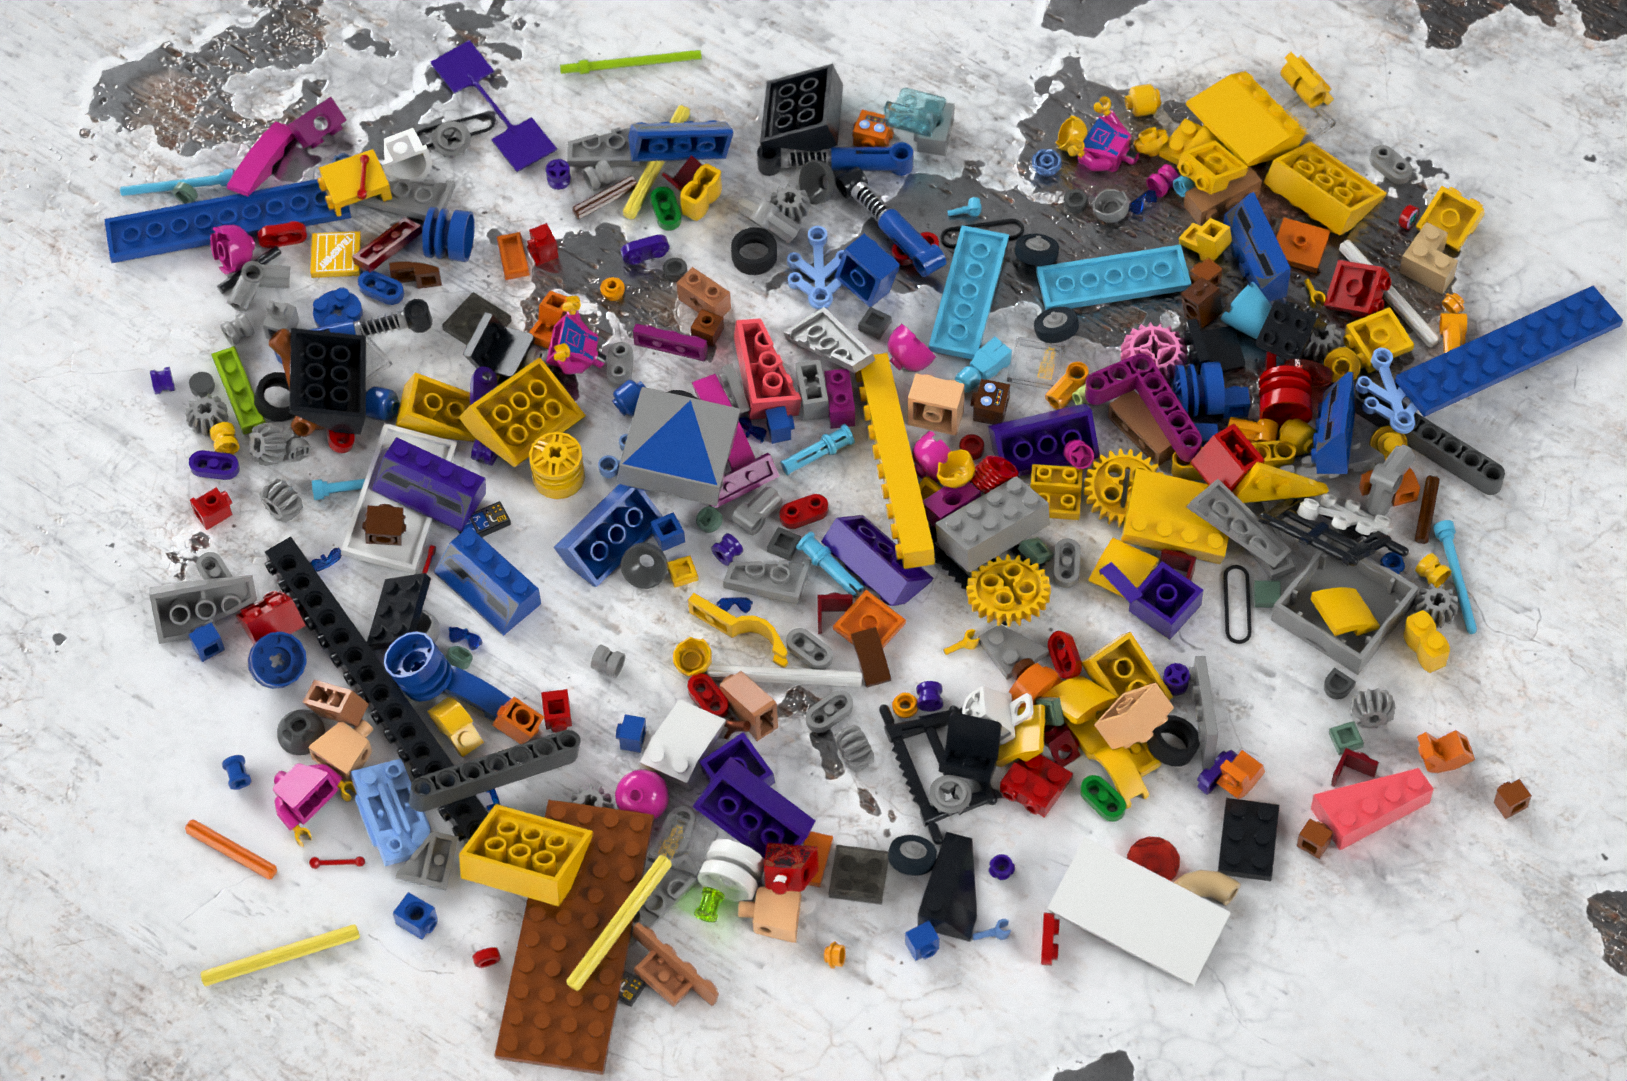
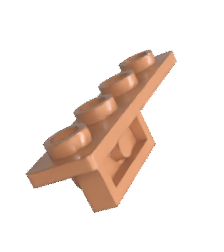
[632,922,719,1007]

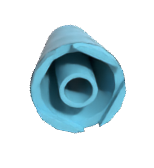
[1221,282,1272,340]

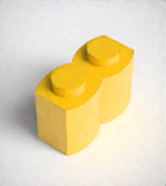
[680,163,722,221]
[1403,610,1450,673]

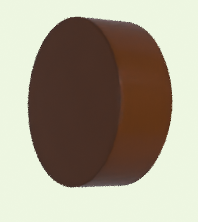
[1011,658,1035,680]

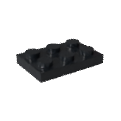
[367,573,431,650]
[1218,798,1279,881]

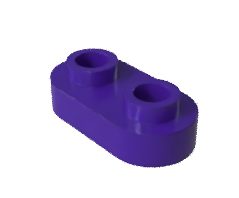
[620,234,670,265]
[470,367,497,405]
[189,450,240,480]
[1197,750,1238,795]

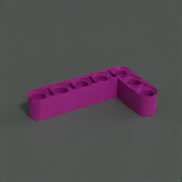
[1085,353,1202,462]

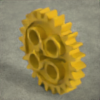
[1084,449,1164,528]
[966,554,1051,627]

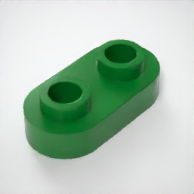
[650,186,682,231]
[1080,775,1126,822]

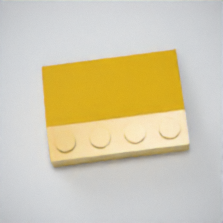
[1185,71,1306,167]
[1263,141,1387,235]
[458,357,586,468]
[1121,468,1229,564]
[459,804,593,906]

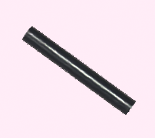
[217,246,282,294]

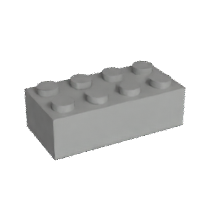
[936,476,1050,572]

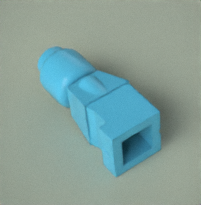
[955,337,1012,393]

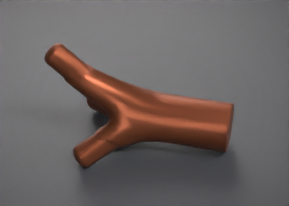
[724,717,751,739]

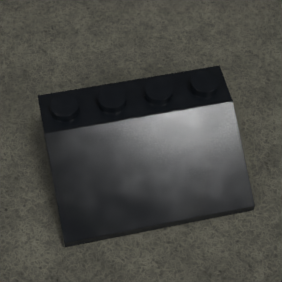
[760,63,843,152]
[289,328,366,435]

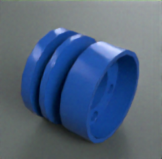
[422,207,475,262]
[1173,362,1225,417]
[248,632,307,689]
[384,632,453,702]

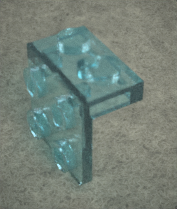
[884,87,946,137]

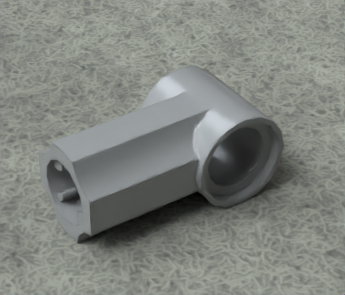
[732,486,782,536]

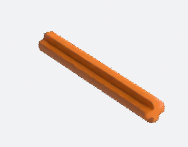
[185,819,277,880]

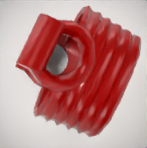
[969,456,1018,494]

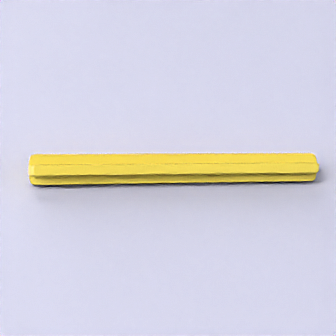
[623,105,690,220]
[567,855,672,991]
[200,924,360,986]

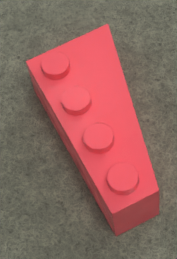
[734,318,802,420]
[1311,768,1434,850]

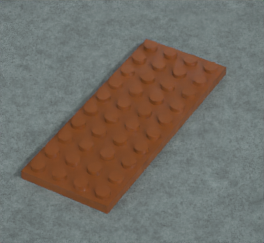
[494,800,654,1075]

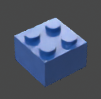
[835,233,900,307]

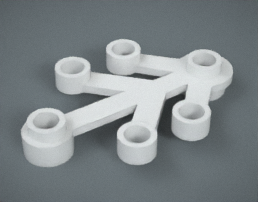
[1297,493,1394,535]

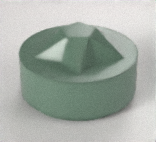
[173,182,198,204]
[696,506,723,533]
[445,646,473,670]

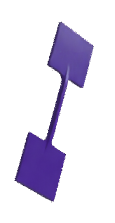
[430,40,557,172]

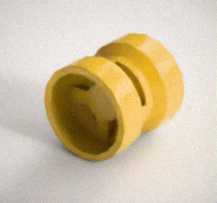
[210,422,240,455]
[1415,553,1452,588]

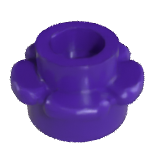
[988,854,1015,880]

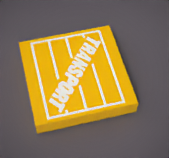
[310,231,361,278]

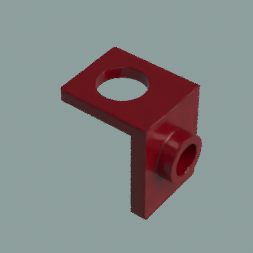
[662,156,703,191]
[1160,548,1196,581]
[817,592,853,634]
[1044,725,1080,767]
[1331,748,1379,787]

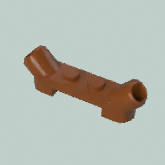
[269,328,325,437]

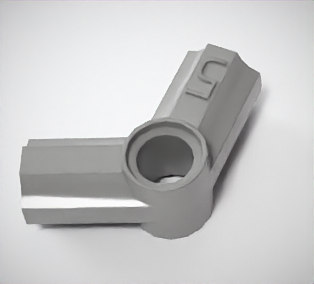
[737,194,801,243]
[227,261,290,312]
[1365,445,1416,516]

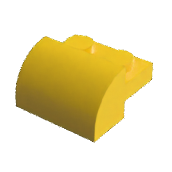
[1159,118,1226,165]

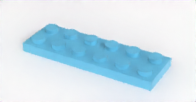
[928,225,1009,360]
[1036,244,1191,310]

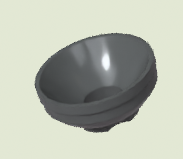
[799,160,836,204]
[621,543,668,589]
[277,709,325,756]

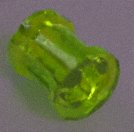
[694,887,725,923]

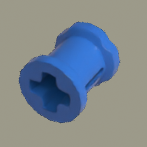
[222,755,252,790]

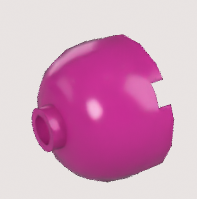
[210,225,255,274]
[887,324,936,372]
[912,431,951,482]
[615,769,670,820]

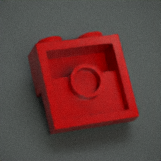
[1324,260,1391,318]
[1000,754,1073,818]

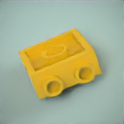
[1177,140,1249,195]
[1416,186,1485,252]
[1343,307,1415,373]

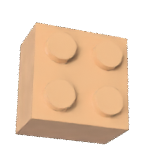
[908,373,965,436]
[1094,683,1174,750]

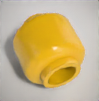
[1125,84,1161,117]
[1279,419,1316,456]

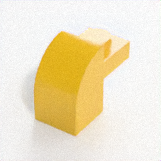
[1179,218,1232,261]
[427,697,484,757]

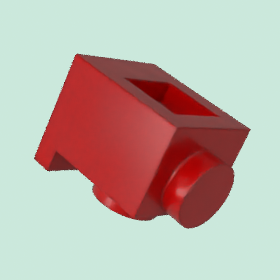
[527,223,559,266]
[190,487,233,530]
[541,689,572,733]

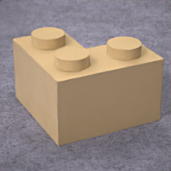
[1399,222,1458,295]

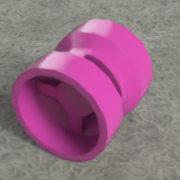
[1146,164,1179,198]
[1064,439,1094,469]

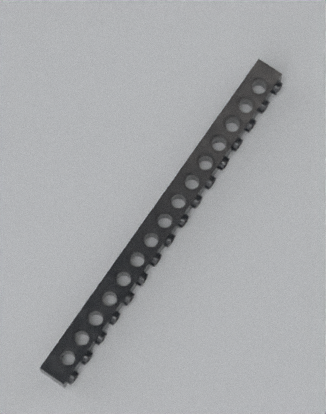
[264,537,489,844]

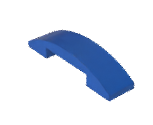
[444,665,511,721]

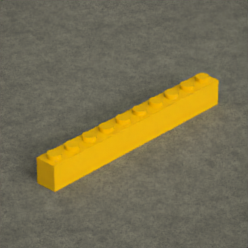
[855,353,935,569]

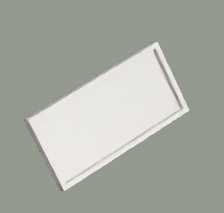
[341,423,457,575]
[1047,837,1231,986]

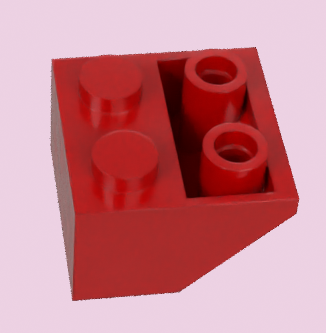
[1191,424,1265,492]
[235,590,306,645]

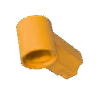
[1439,313,1467,353]
[1045,361,1089,410]
[1228,417,1279,443]

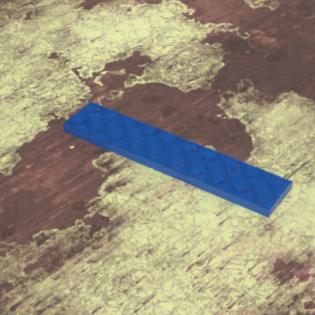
[104,179,352,263]
[1395,285,1623,417]

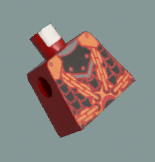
[764,843,819,895]

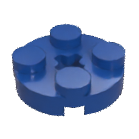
[313,287,363,327]

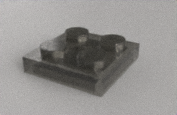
[442,292,512,345]
[828,845,889,905]

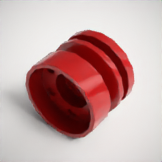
[1259,366,1313,430]

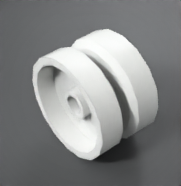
[697,839,765,903]

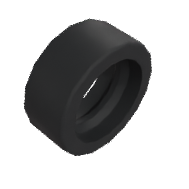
[731,227,777,275]
[254,372,295,422]
[1147,715,1200,766]

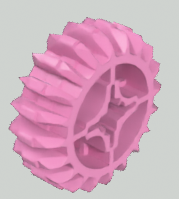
[1120,322,1188,383]

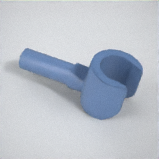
[972,919,1011,940]

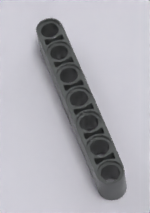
[1354,384,1505,495]
[409,730,581,812]

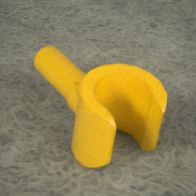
[1304,279,1326,308]
[943,629,980,655]

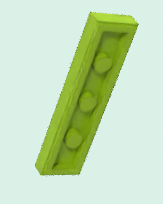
[211,346,266,435]

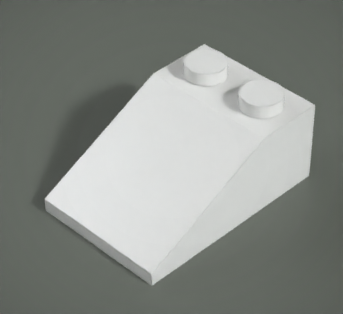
[640,699,726,791]

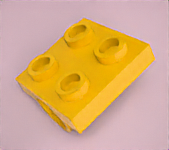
[1280,51,1334,108]

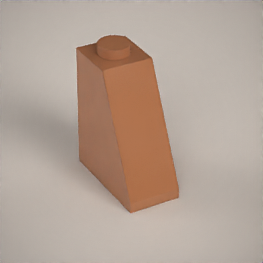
[720,671,778,741]

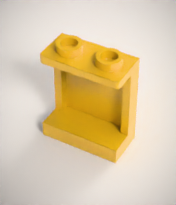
[317,149,392,217]

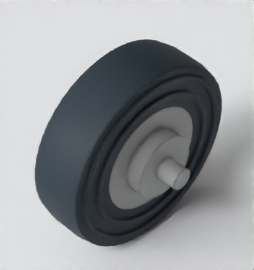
[1015,233,1059,266]
[1034,307,1079,343]
[888,835,937,876]

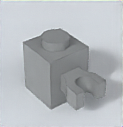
[263,300,299,340]

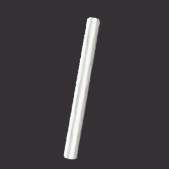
[1339,240,1440,348]
[707,664,862,687]

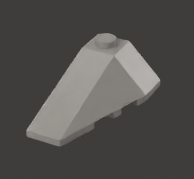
[149,575,257,644]

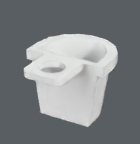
[381,128,432,182]
[962,686,1033,745]

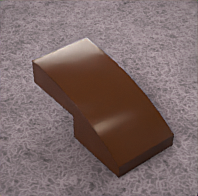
[389,261,442,289]
[851,627,891,688]

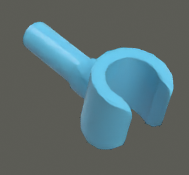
[947,197,982,217]

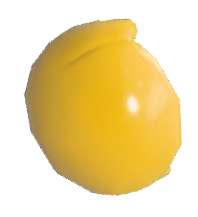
[1056,115,1088,152]
[937,449,975,488]
[673,637,712,677]

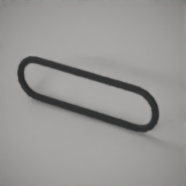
[416,113,495,148]
[940,219,1024,248]
[1223,565,1252,644]

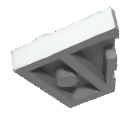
[717,363,750,416]
[978,625,1049,679]
[395,831,458,890]

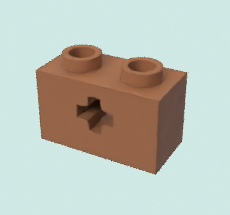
[677,267,731,317]
[302,680,369,727]

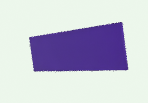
[1099,562,1143,604]

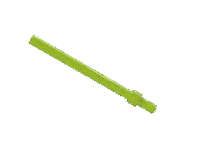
[560,50,702,74]

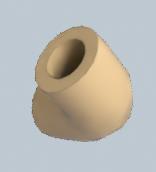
[1173,870,1241,906]

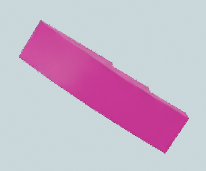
[227,121,295,196]
[692,374,755,470]

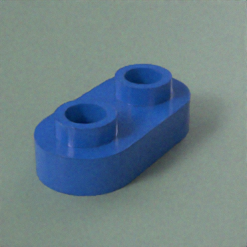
[358,271,404,305]

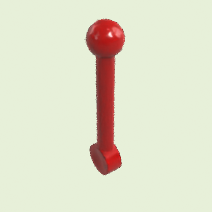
[357,154,369,200]
[422,545,436,574]
[309,856,365,869]

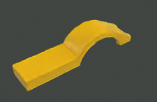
[688,593,788,668]
[1062,716,1149,809]

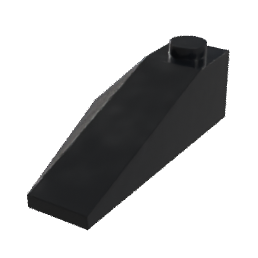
[918,832,977,942]

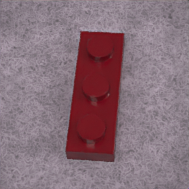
[352,217,422,272]

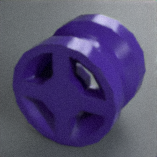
[546,159,571,190]
[150,366,175,395]
[471,439,498,466]
[711,533,743,566]
[1163,663,1190,696]
[916,681,943,712]

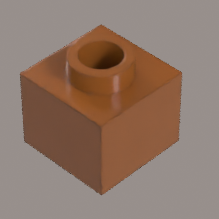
[1190,257,1223,286]
[690,309,724,347]
[1493,779,1532,819]
[1297,819,1333,859]

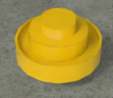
[1133,127,1169,157]
[1323,347,1361,383]
[1369,426,1408,459]

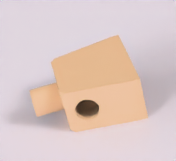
[308,720,373,782]
[738,887,801,943]

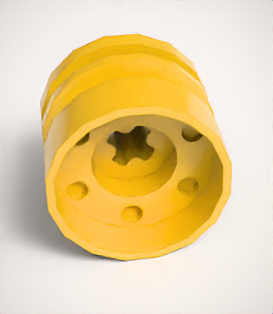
[529,432,585,499]

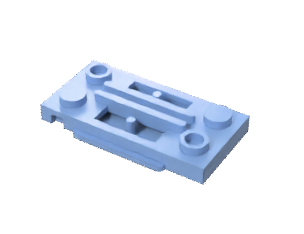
[350,759,431,866]

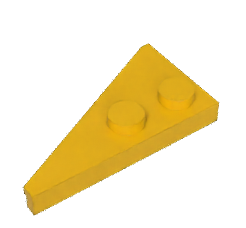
[1232,462,1329,503]

